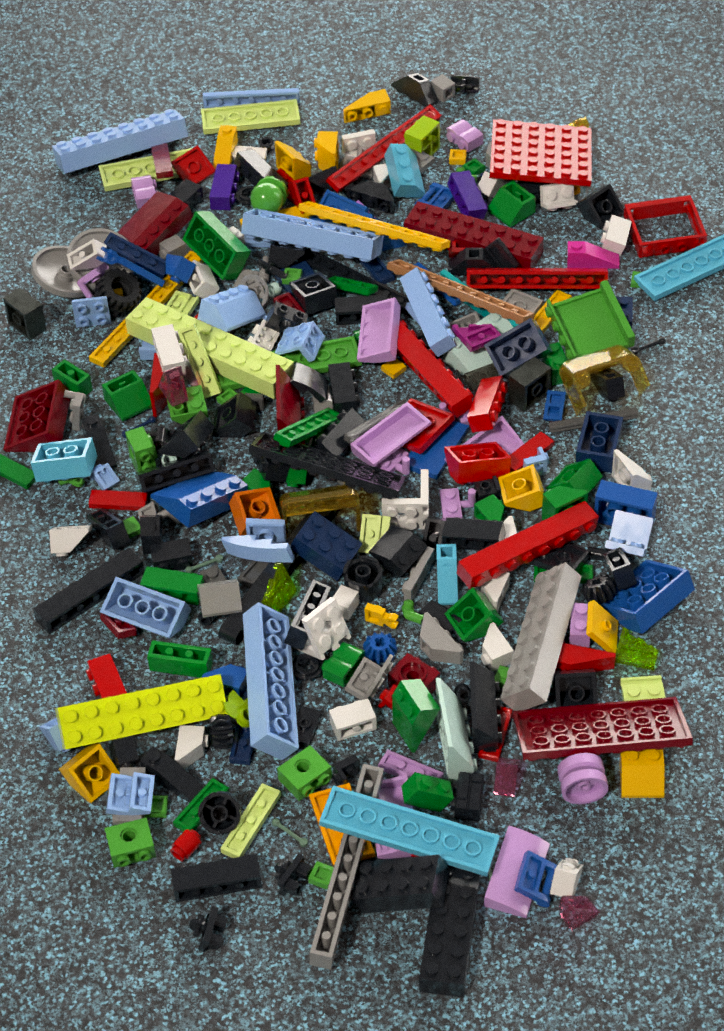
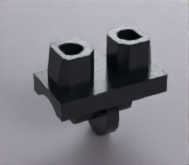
[451,74,480,93]
[274,853,313,896]
[189,906,228,952]

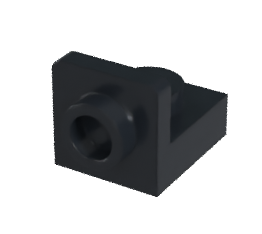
[332,754,360,786]

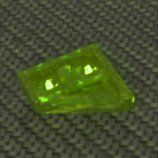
[262,562,297,612]
[615,628,659,671]

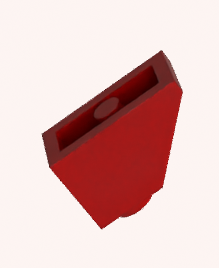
[288,176,316,214]

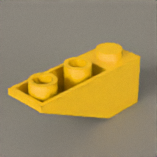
[343,89,391,123]

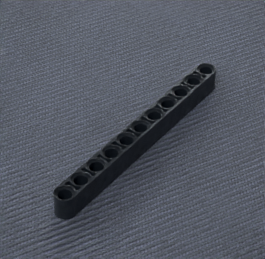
[218,489,345,646]

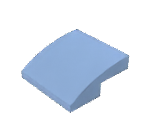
[106,772,155,815]

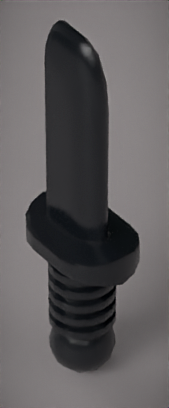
[257,260,288,279]

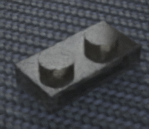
[463,363,500,392]

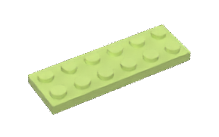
[201,99,300,134]
[99,148,192,192]

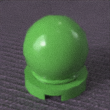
[250,176,288,212]

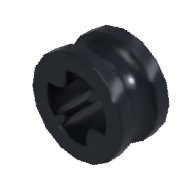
[259,137,274,153]

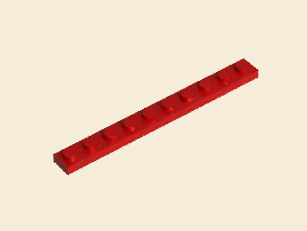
[326,104,442,193]

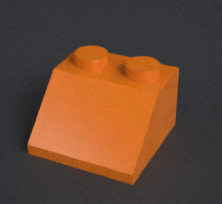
[229,487,281,536]

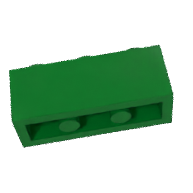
[140,566,204,606]
[147,640,213,678]

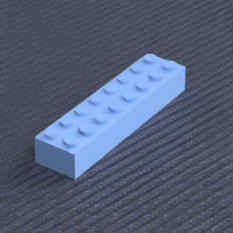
[52,109,188,174]
[241,208,384,262]
[243,602,299,760]

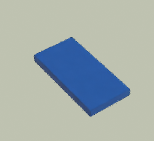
[408,421,469,480]

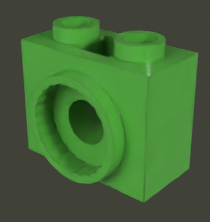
[125,426,157,472]
[277,745,332,801]
[105,817,156,868]

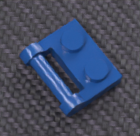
[415,182,454,209]
[514,850,557,908]

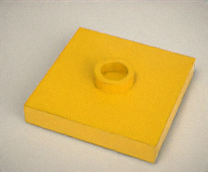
[586,600,618,653]

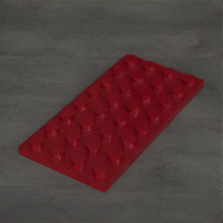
[512,697,693,761]

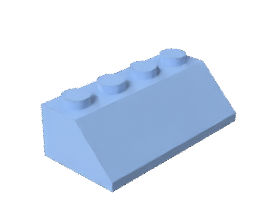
[198,285,266,332]
[100,577,192,639]

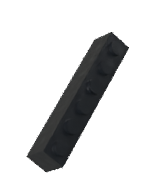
[33,548,145,635]

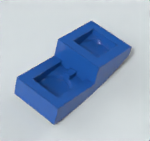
[543,390,566,421]

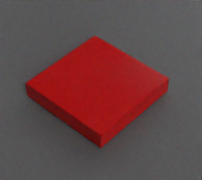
[171,145,215,184]

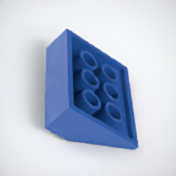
[151,471,248,528]
[600,559,695,634]

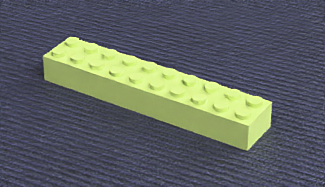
[125,297,294,399]

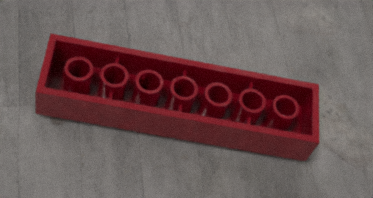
[404,201,544,268]

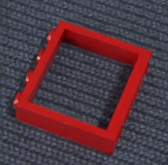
[624,195,707,258]

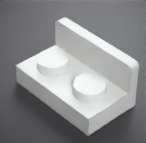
[342,129,376,156]
[540,184,578,211]
[247,319,280,351]

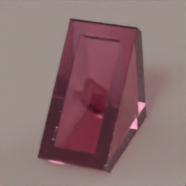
[158,365,189,406]
[494,757,520,797]
[559,895,600,931]

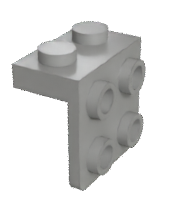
[344,654,394,700]

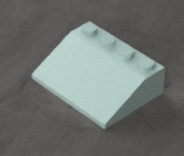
[443,313,514,387]
[436,678,477,783]

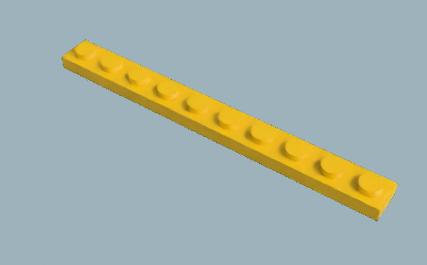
[298,201,450,252]
[89,250,204,368]

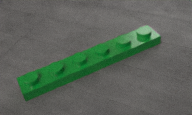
[273,407,339,447]

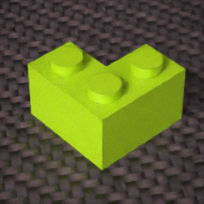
[404,115,440,156]

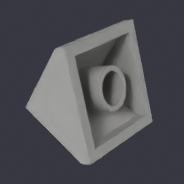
[197,579,242,618]

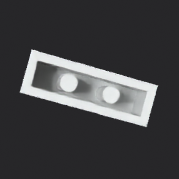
[151,324,188,379]

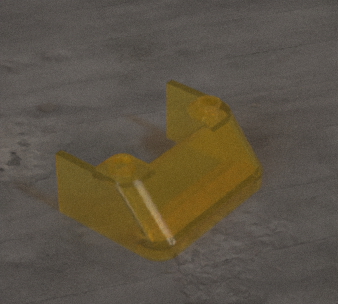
[559,345,650,416]
[279,484,361,539]

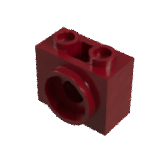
[388,653,440,694]

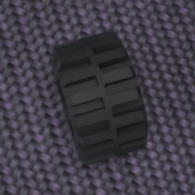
[94,268,142,317]

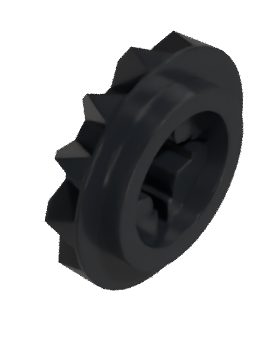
[236,186,255,207]
[292,653,323,681]

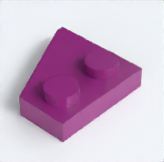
[452,324,501,352]

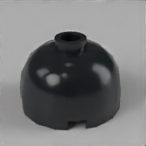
[198,791,242,835]

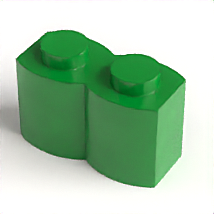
[322,642,365,687]

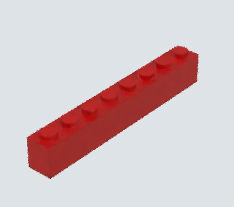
[467,268,608,289]
[397,320,474,418]
[456,501,599,589]

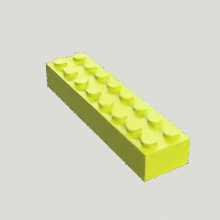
[55,674,228,749]

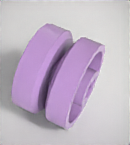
[557,753,608,804]

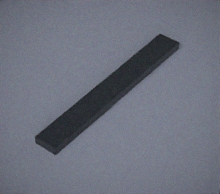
[298,248,411,317]

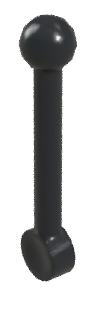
[631,337,666,355]

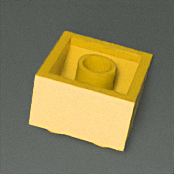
[314,131,339,171]
[275,141,312,180]
[498,464,544,512]
[59,744,120,803]
[619,749,664,798]

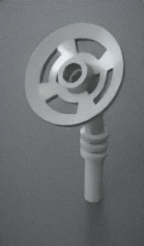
[239,256,269,307]

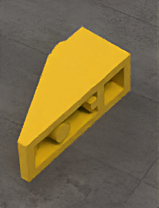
[213,125,238,170]

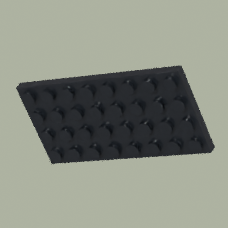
[248,432,406,499]

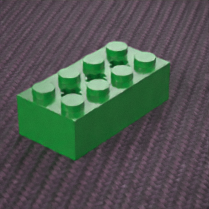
[182,211,251,280]

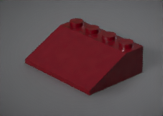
[117,191,193,255]
[276,365,306,445]
[3,379,70,452]

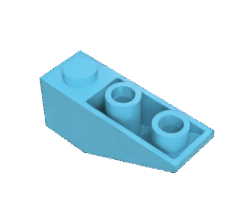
[436,544,458,605]

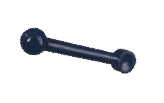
[122,416,156,438]

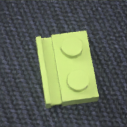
[166,290,200,316]
[358,513,391,553]
[620,675,665,701]

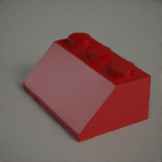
[444,442,511,484]

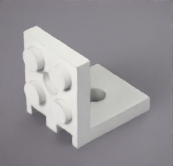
[382,469,429,530]
[294,597,351,660]

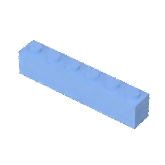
[399,267,456,357]

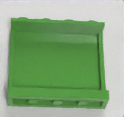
[545,280,635,366]

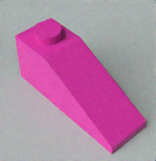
[567,241,620,269]

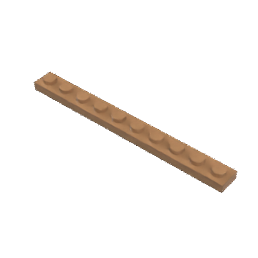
[387,259,535,324]

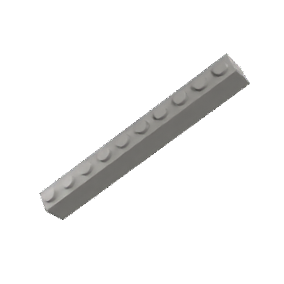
[309,764,384,970]

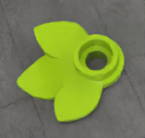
[223,690,249,728]

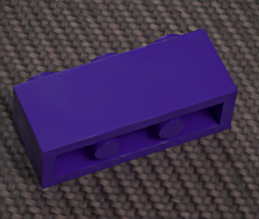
[209,164,240,210]
[447,170,488,220]

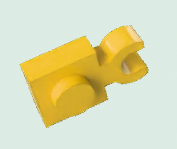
[364,603,399,629]

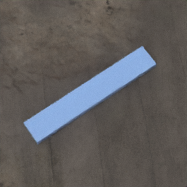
[203,88,300,109]

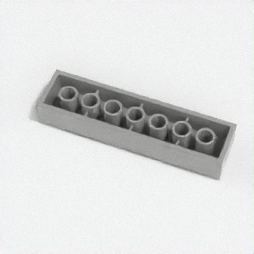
[500,562,582,711]

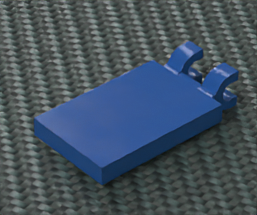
[311,189,378,229]
[96,246,165,287]

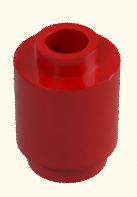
[170,829,201,862]

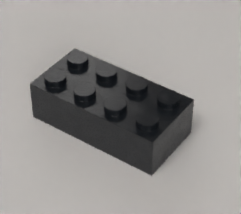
[352,855,450,914]

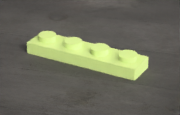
[177,324,222,399]
[220,783,281,858]

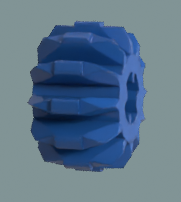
[363,631,397,665]

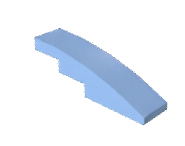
[221,534,294,563]

